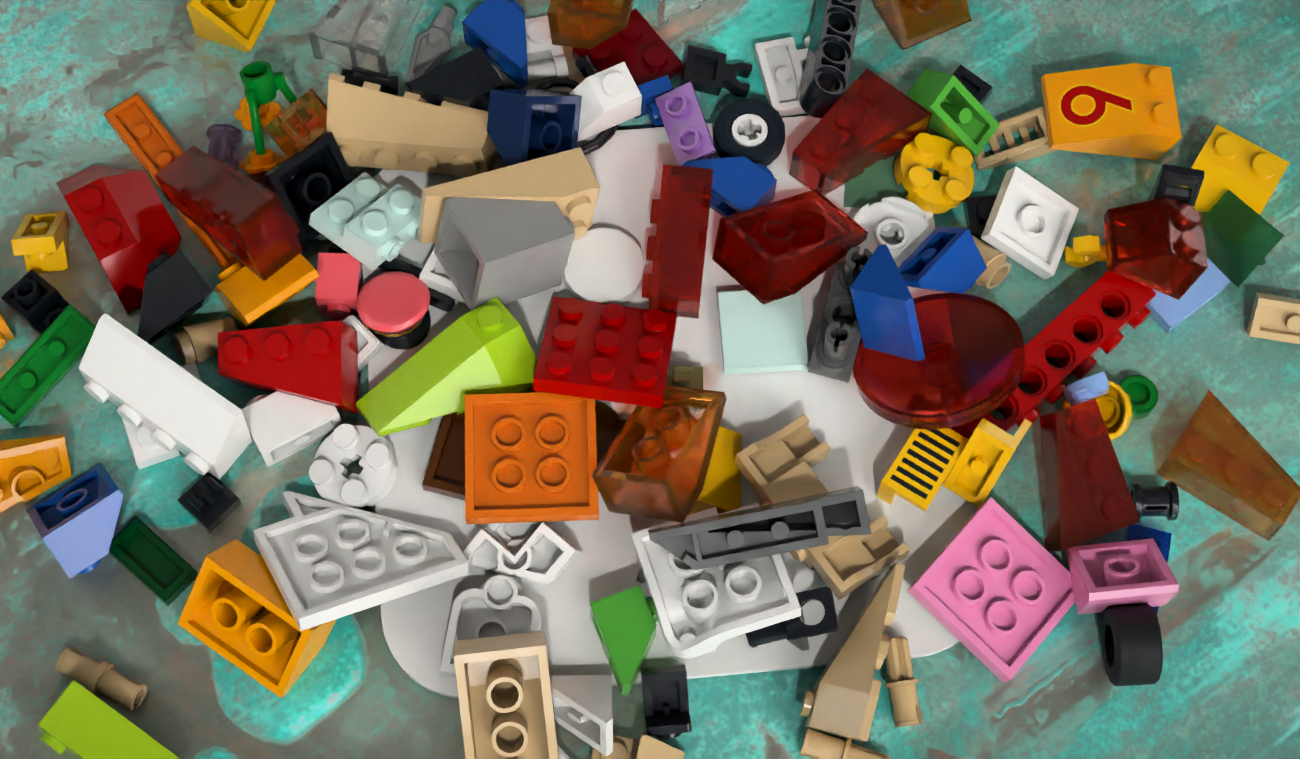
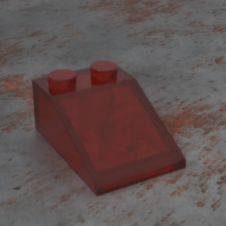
[712,189,868,305]

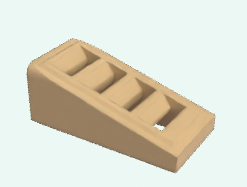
[973,107,1056,171]

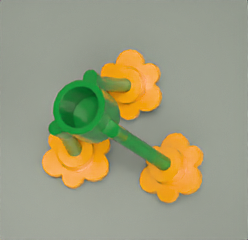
[234,61,327,174]

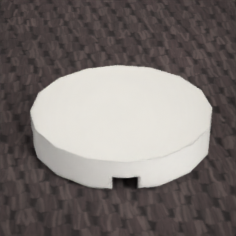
[563,227,645,305]

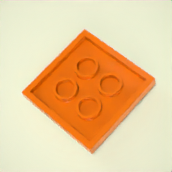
[465,392,599,524]

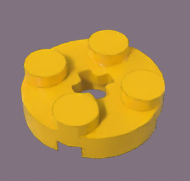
[894,133,975,214]

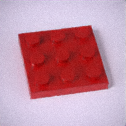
[533,296,678,409]

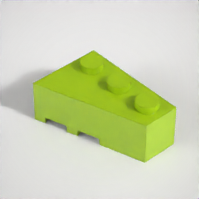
[37,680,180,759]

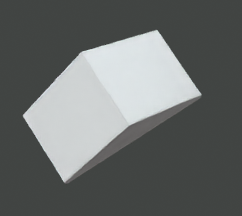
[550,675,613,757]

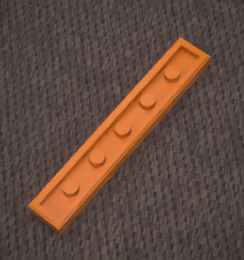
[104,92,258,272]

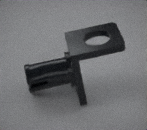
[746,586,838,651]

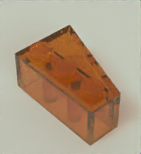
[1156,390,1300,541]

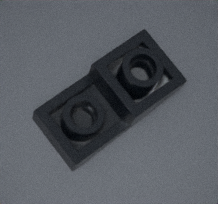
[1,269,87,336]

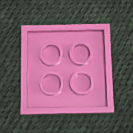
[907,497,1075,683]

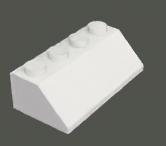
[78,313,253,480]

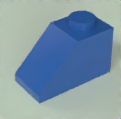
[462,0,529,89]
[680,156,777,232]
[898,226,987,294]

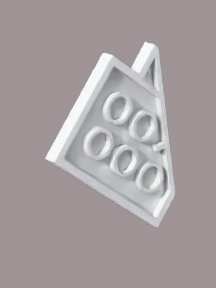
[253,491,469,631]

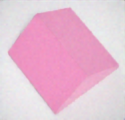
[1067,538,1179,615]

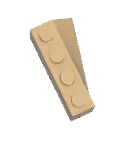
[326,73,498,177]

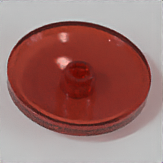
[853,293,1026,429]

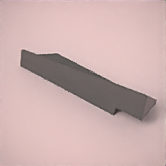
[648,486,871,570]

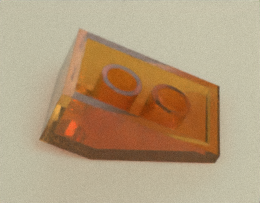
[592,385,727,523]

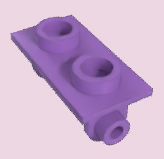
[655,81,716,168]

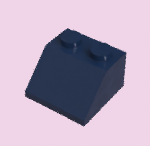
[487,89,582,166]

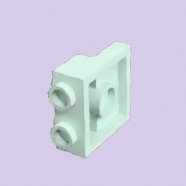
[309,172,421,271]

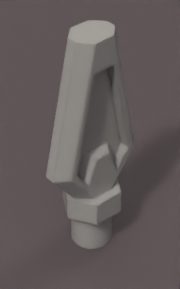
[404,6,457,87]

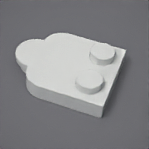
[439,574,541,678]

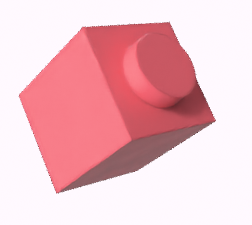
[315,253,363,320]

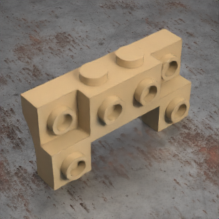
[734,414,910,600]

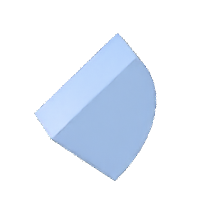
[1063,371,1109,405]

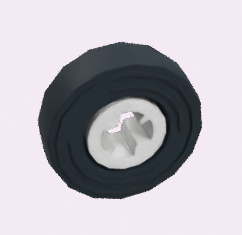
[713,99,785,166]

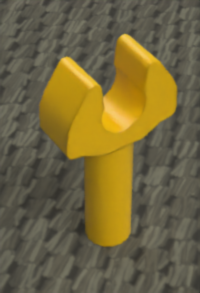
[1064,235,1142,268]

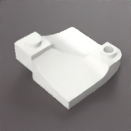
[631,502,801,658]

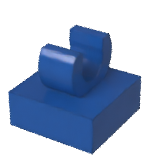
[634,75,674,128]

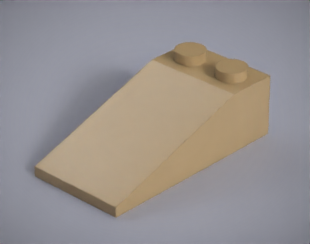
[418,147,600,243]
[453,631,559,759]

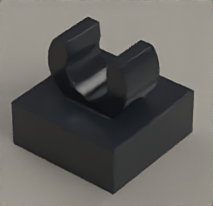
[178,472,242,533]

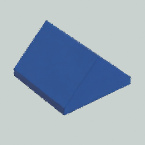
[850,244,925,361]

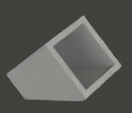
[434,197,575,311]

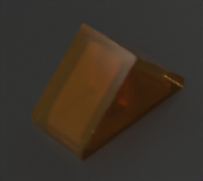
[263,88,327,158]

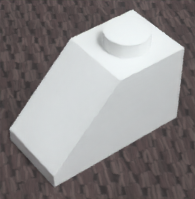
[569,62,642,142]
[241,391,342,468]

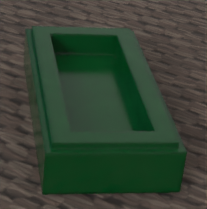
[109,516,198,607]

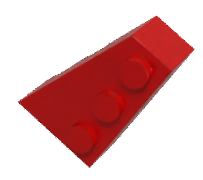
[218,320,359,414]

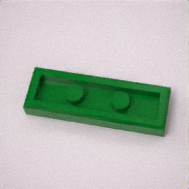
[0,304,96,428]

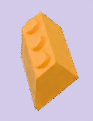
[177,539,336,698]

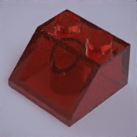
[1104,197,1208,300]

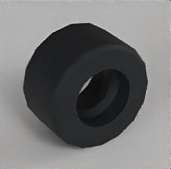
[1102,604,1163,686]

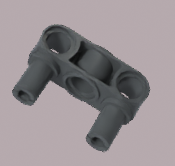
[808,246,872,383]

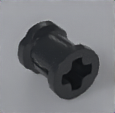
[1127,482,1179,521]

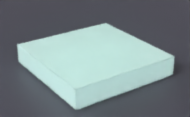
[717,287,809,375]

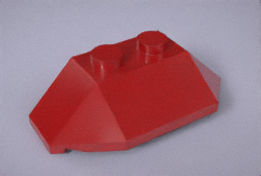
[56,165,182,314]

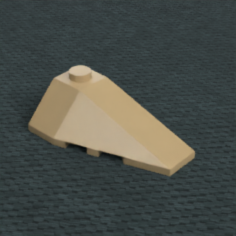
[799,563,905,741]

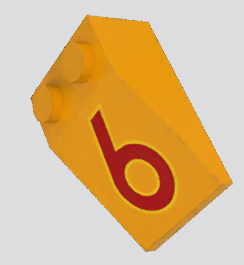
[1040,63,1182,161]

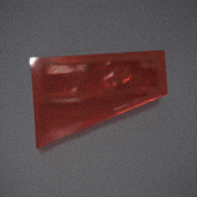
[789,68,932,197]
[642,164,713,319]
[1040,398,1140,551]

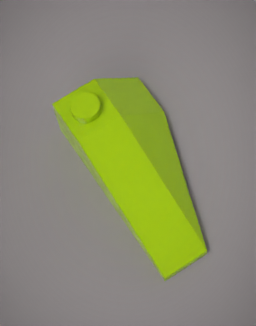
[356,297,538,437]

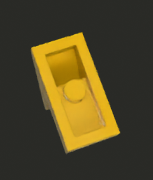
[11,211,69,273]

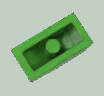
[902,69,1000,156]
[590,585,659,696]

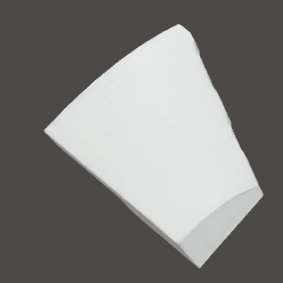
[462,522,581,585]

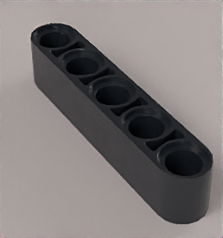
[799,0,862,118]

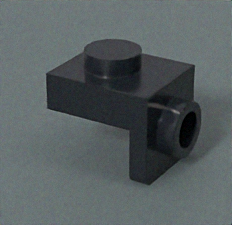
[640,664,692,739]

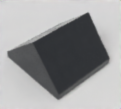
[261,132,354,246]

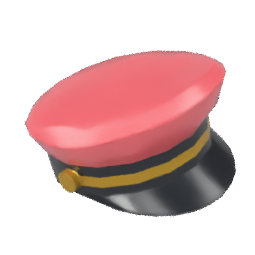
[356,271,431,350]

